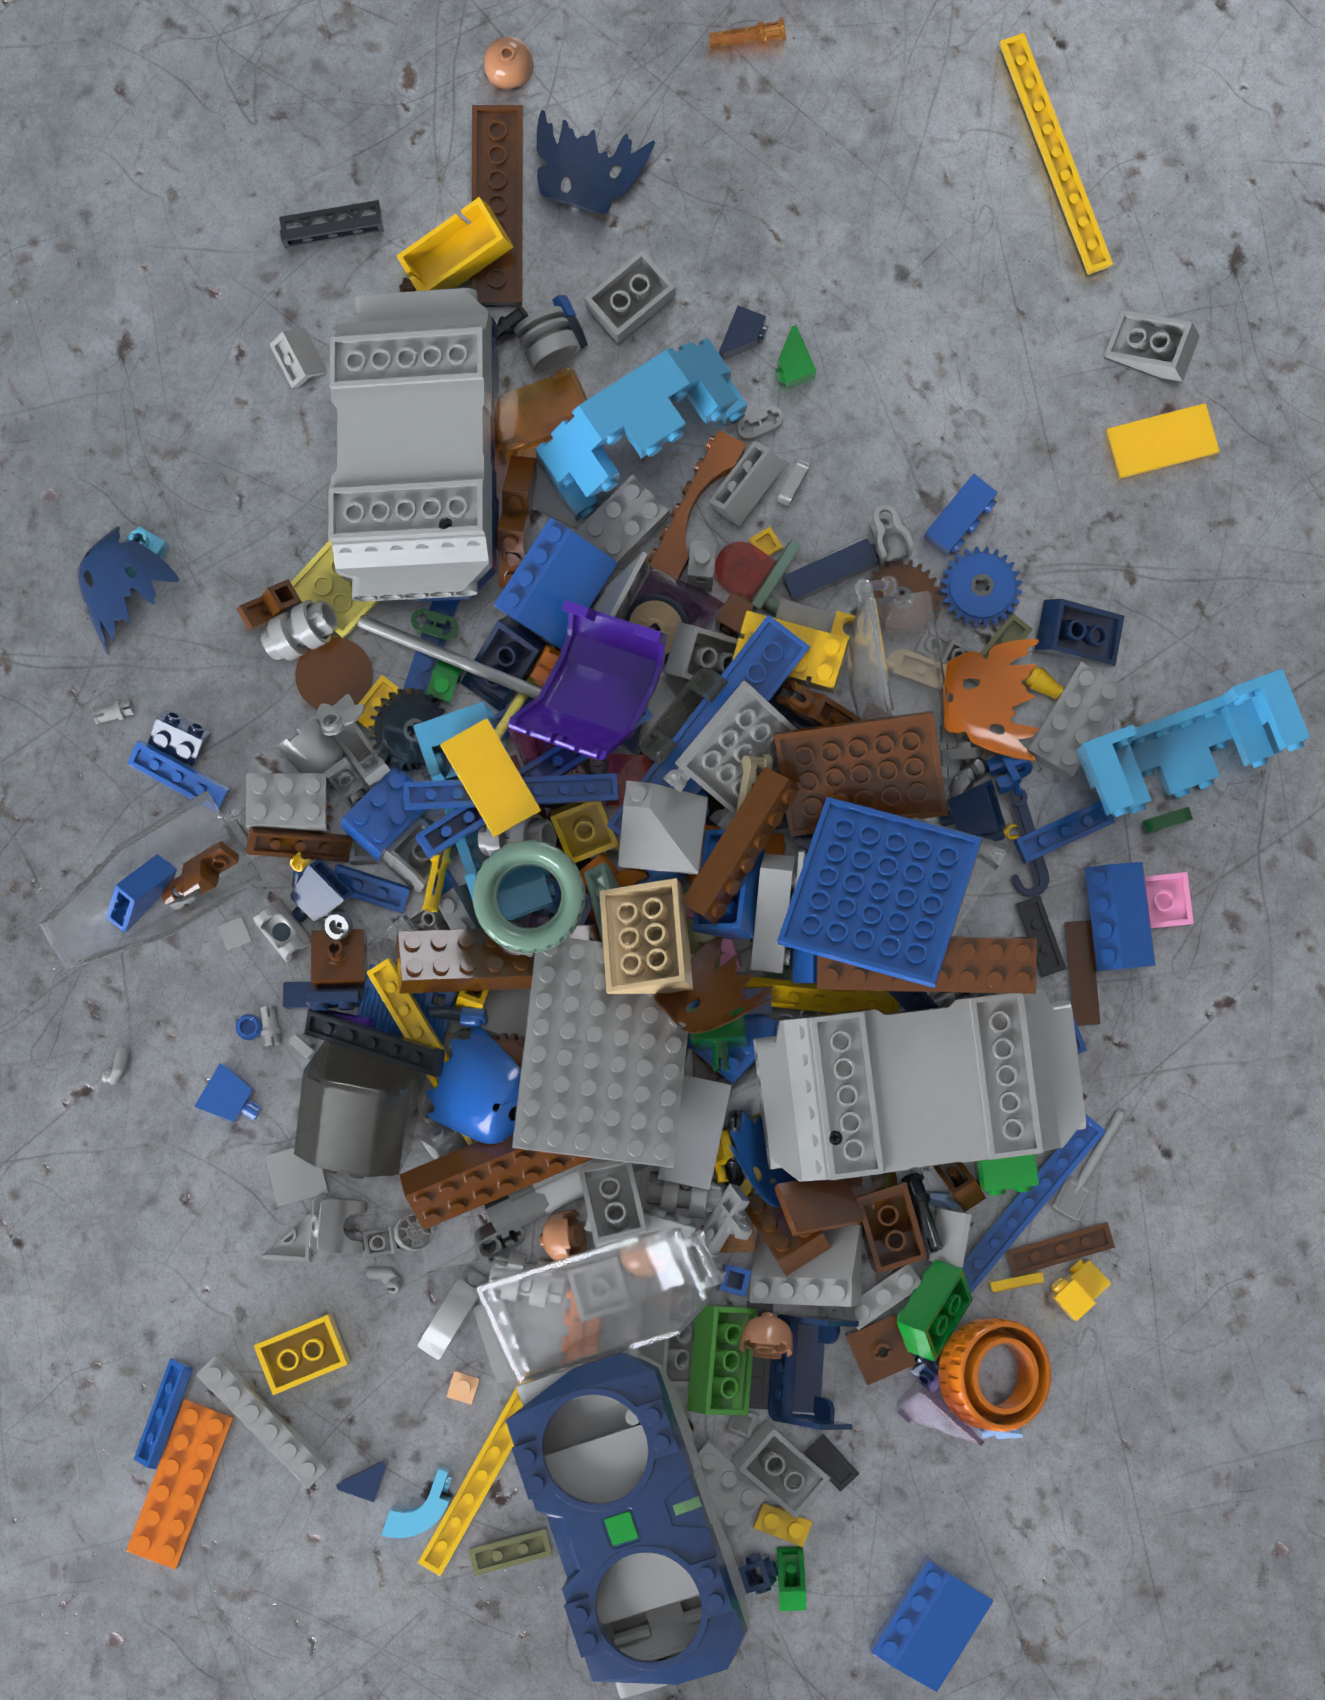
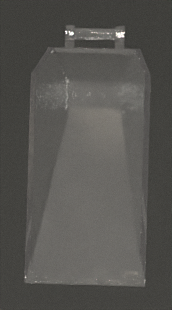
[476,1228,724,1383]

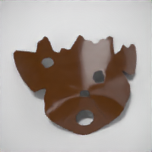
[653,937,779,1033]

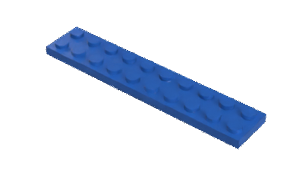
[607,615,811,836]

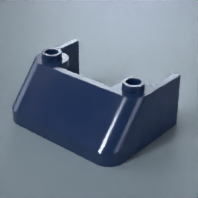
[768,1314,859,1430]

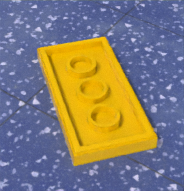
[1106,403,1220,479]
[440,718,541,838]

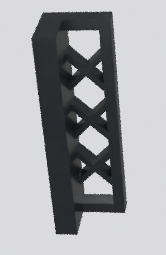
[279,200,384,248]

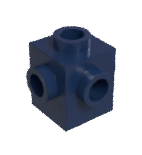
[911,1350,943,1393]
[738,1553,778,1594]

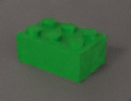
[973,1154,1039,1195]
[897,1259,973,1362]

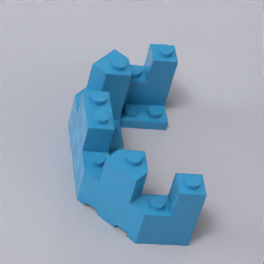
[536,338,747,521]
[1076,668,1310,817]
[413,701,557,922]

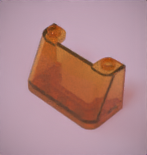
[494,367,588,466]

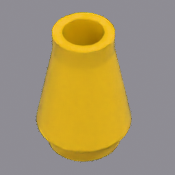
[1024,666,1064,700]

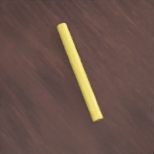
[494,674,536,740]

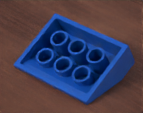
[494,517,618,650]
[869,1556,994,1692]

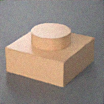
[447,1370,480,1405]

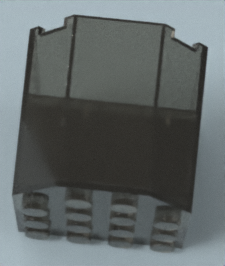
[294,1041,426,1179]

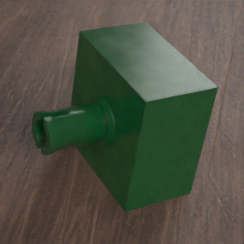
[689,1007,749,1071]

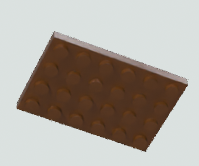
[774,711,948,837]

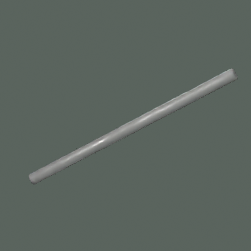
[358,615,542,699]

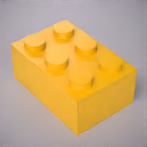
[253,1313,351,1395]

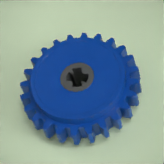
[940,546,1022,629]

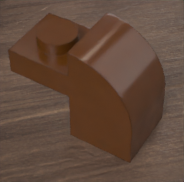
[237,579,301,631]

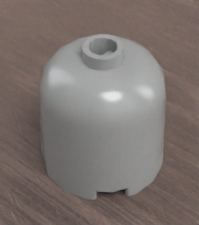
[277,716,344,780]

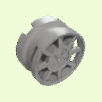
[394,1213,434,1251]

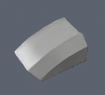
[383,817,459,893]

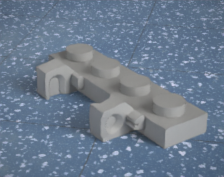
[680,1184,752,1285]

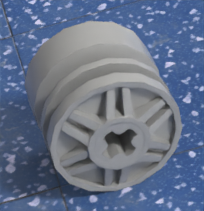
[514,306,580,372]

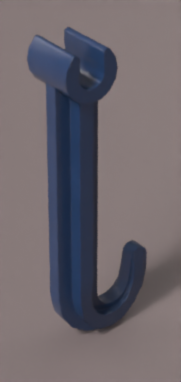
[1007,789,1050,897]

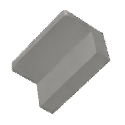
[269,328,327,388]

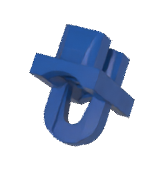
[986,754,1033,797]

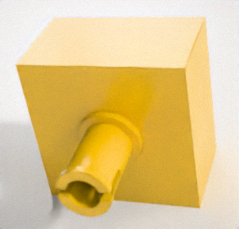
[550,802,619,863]

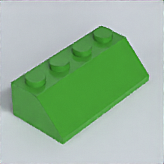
[687,1303,757,1415]

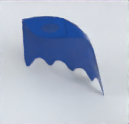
[426,1026,521,1144]

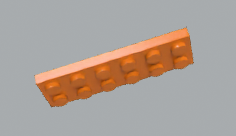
[126,1398,234,1570]

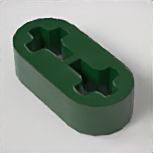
[411,609,460,641]
[1142,807,1193,834]

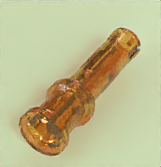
[709,17,786,49]

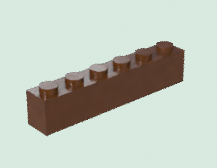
[680,767,799,925]

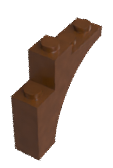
[497,456,537,588]

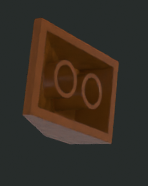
[855,1182,928,1274]

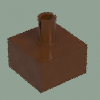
[311,929,367,989]
[845,1313,916,1386]

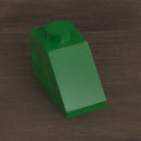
[775,325,816,389]
[426,656,466,706]
[777,1547,806,1611]

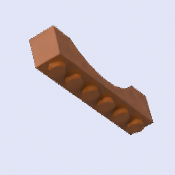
[648,430,746,584]

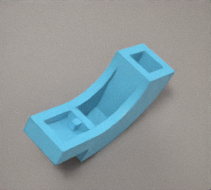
[381,1466,452,1538]

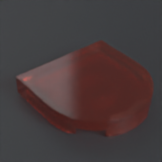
[715,541,777,599]

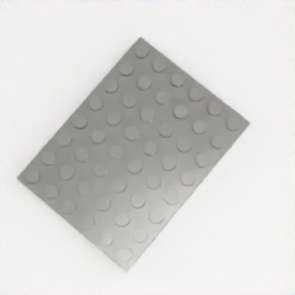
[512,937,693,1168]

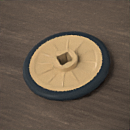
[625,594,689,660]

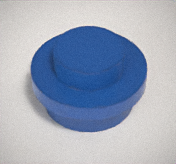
[236,1014,262,1040]

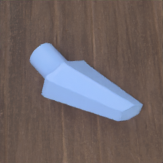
[926,1191,958,1211]
[980,1428,1023,1440]

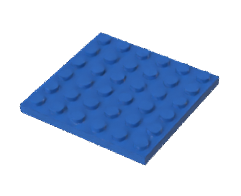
[777,797,982,988]

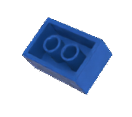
[340,765,431,862]

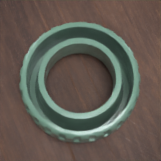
[472,840,586,953]

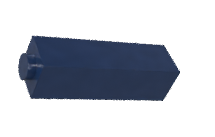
[782,538,878,602]

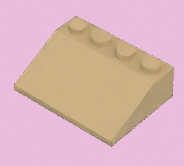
[599,878,693,994]

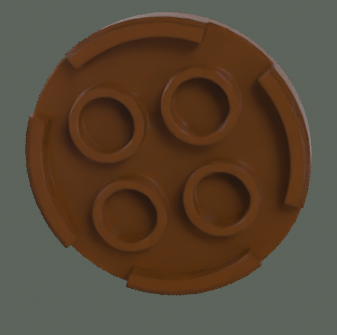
[295,637,373,710]

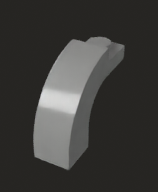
[333,722,390,786]
[417,1265,489,1360]

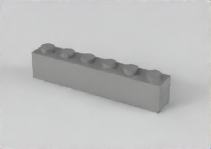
[196,1353,331,1488]

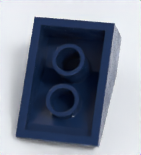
[1035,598,1125,666]
[460,616,550,711]

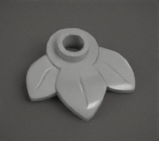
[316,694,365,736]

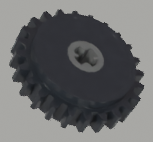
[368,688,445,771]

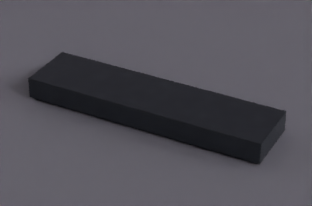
[747,1301,773,1410]

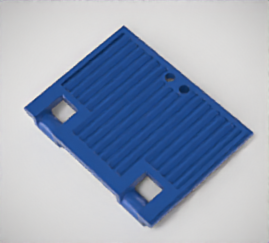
[357,964,457,1045]

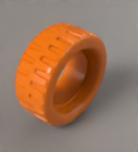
[938,1318,1051,1432]

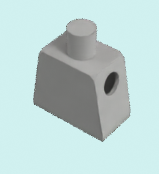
[687,539,717,592]

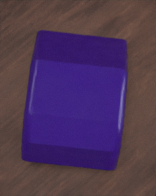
[508,600,667,760]

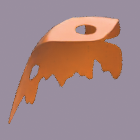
[943,639,1039,761]

